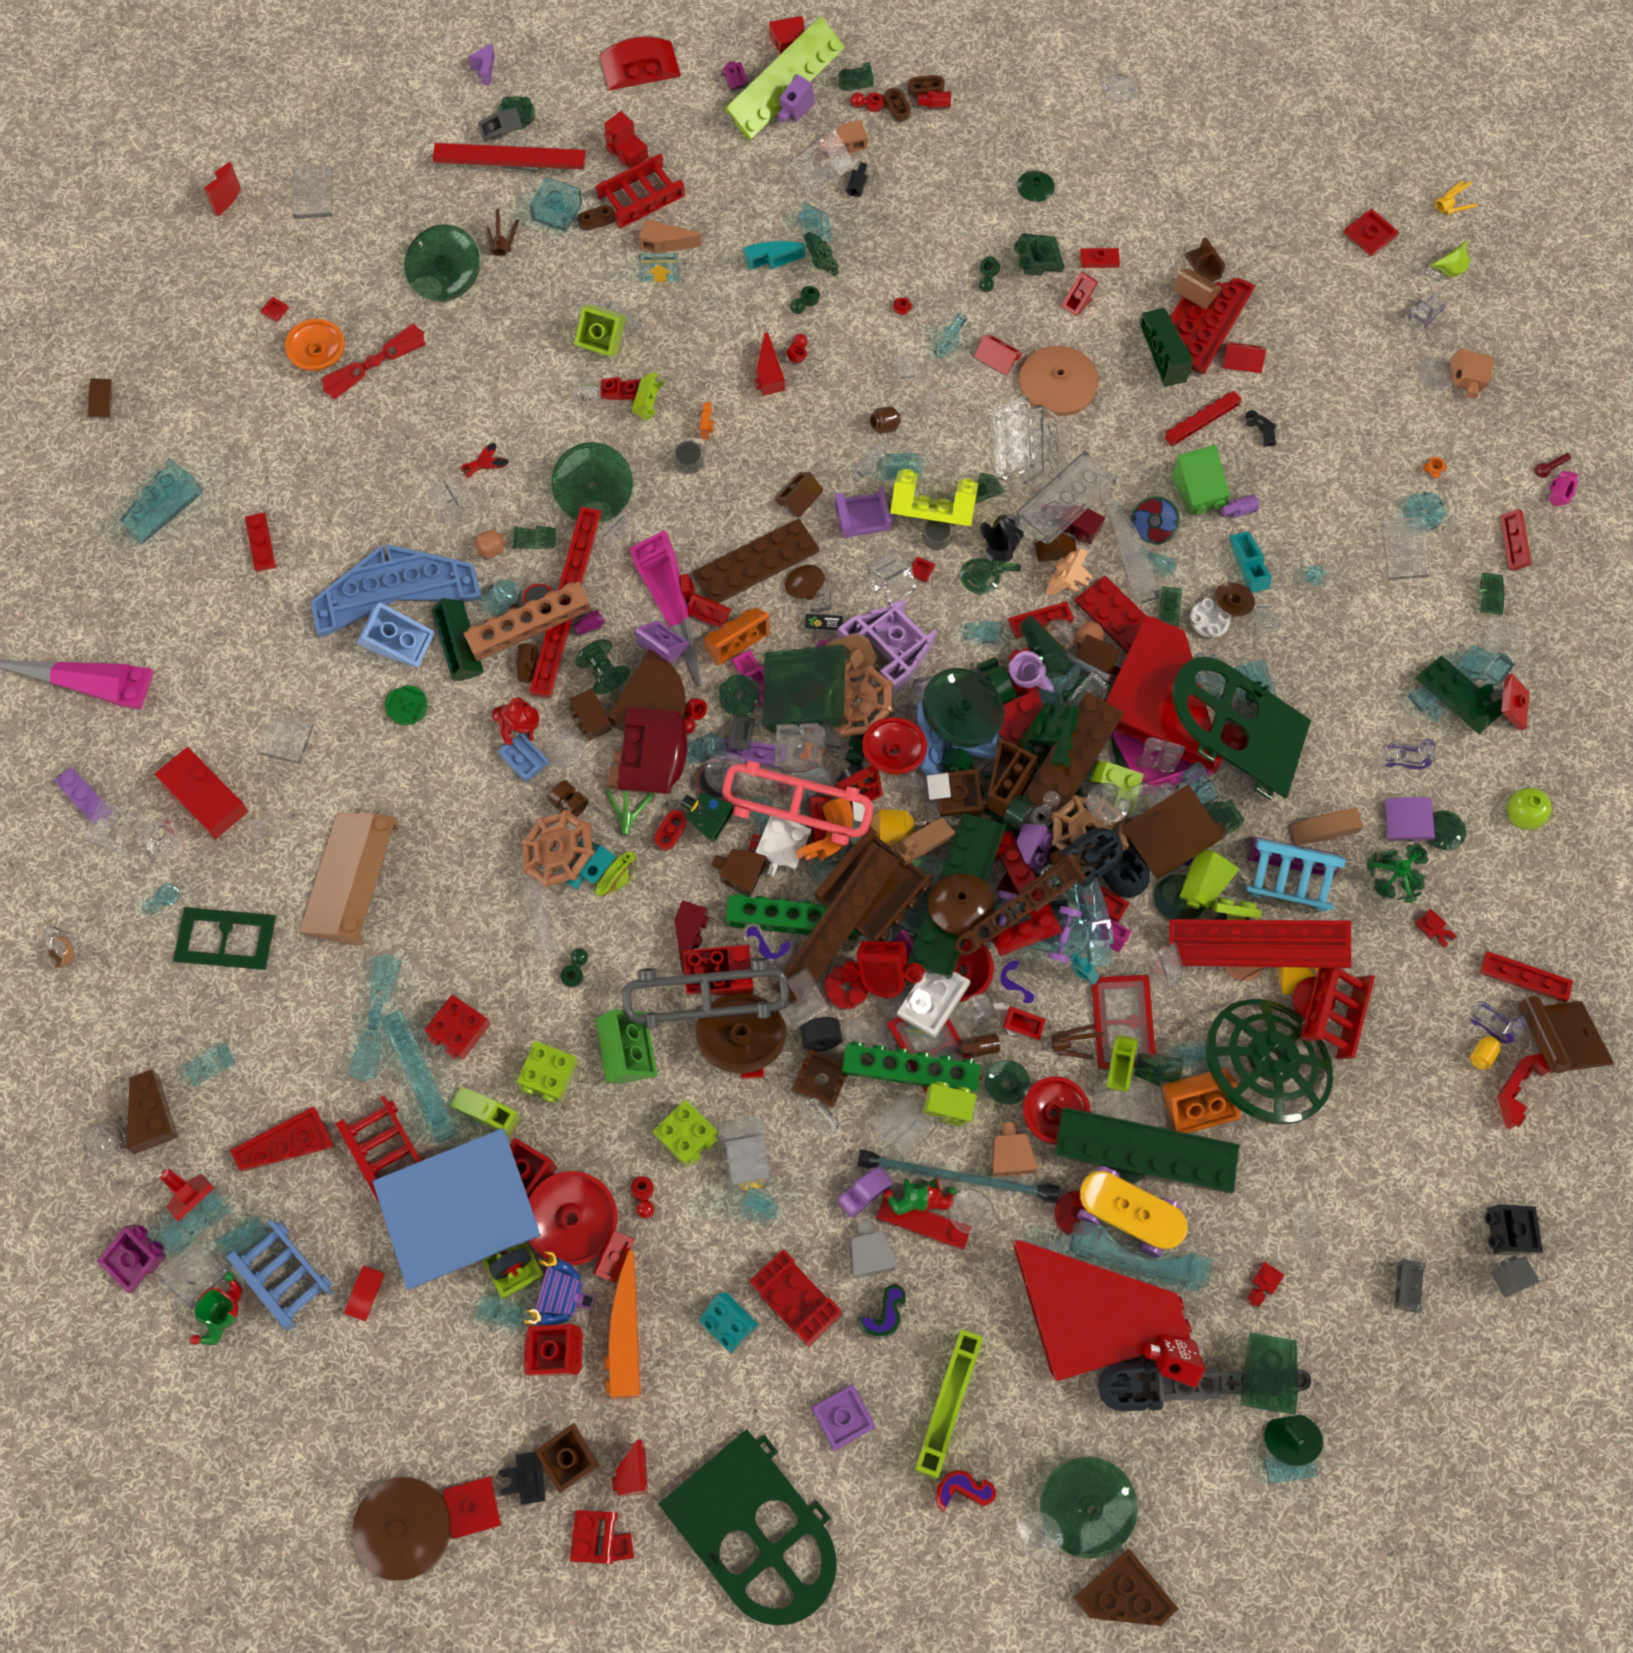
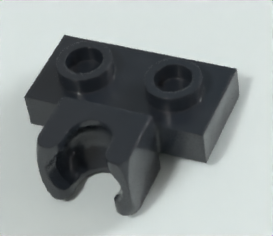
[498,1451,546,1506]

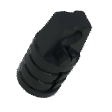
[846,162,868,197]

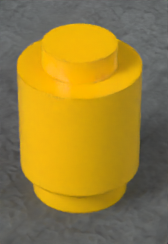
[1470,1035,1501,1070]

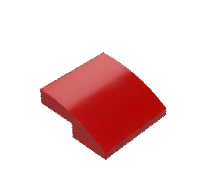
[204,162,241,216]

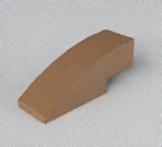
[1289,807,1363,845]

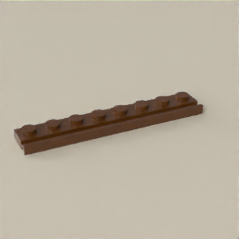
[773,843,901,1007]

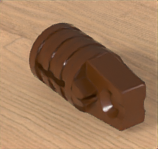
[516,643,537,683]
[958,1033,1001,1058]

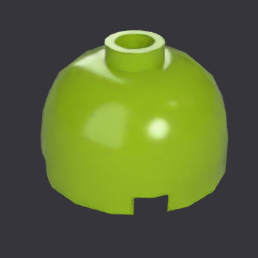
[1506,787,1552,830]

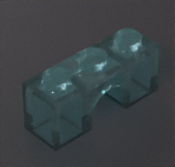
[157,1189,234,1258]

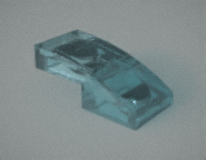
[1182,761,1219,807]
[183,1043,236,1087]

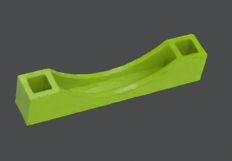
[914,1329,984,1480]

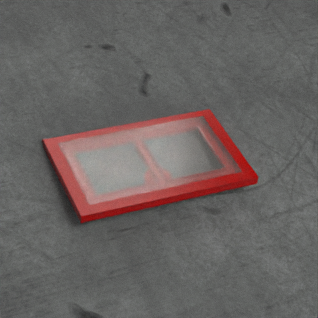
[1091,975,1157,1069]
[886,1017,983,1094]

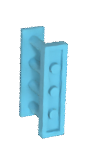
[1245,838,1346,912]

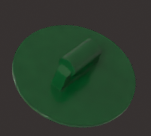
[1264,1414,1323,1466]

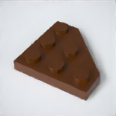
[1073,1548,1179,1626]

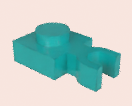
[1070,952,1099,985]

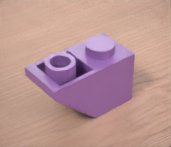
[1016,823,1053,874]

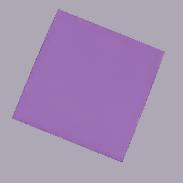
[1385,797,1435,842]

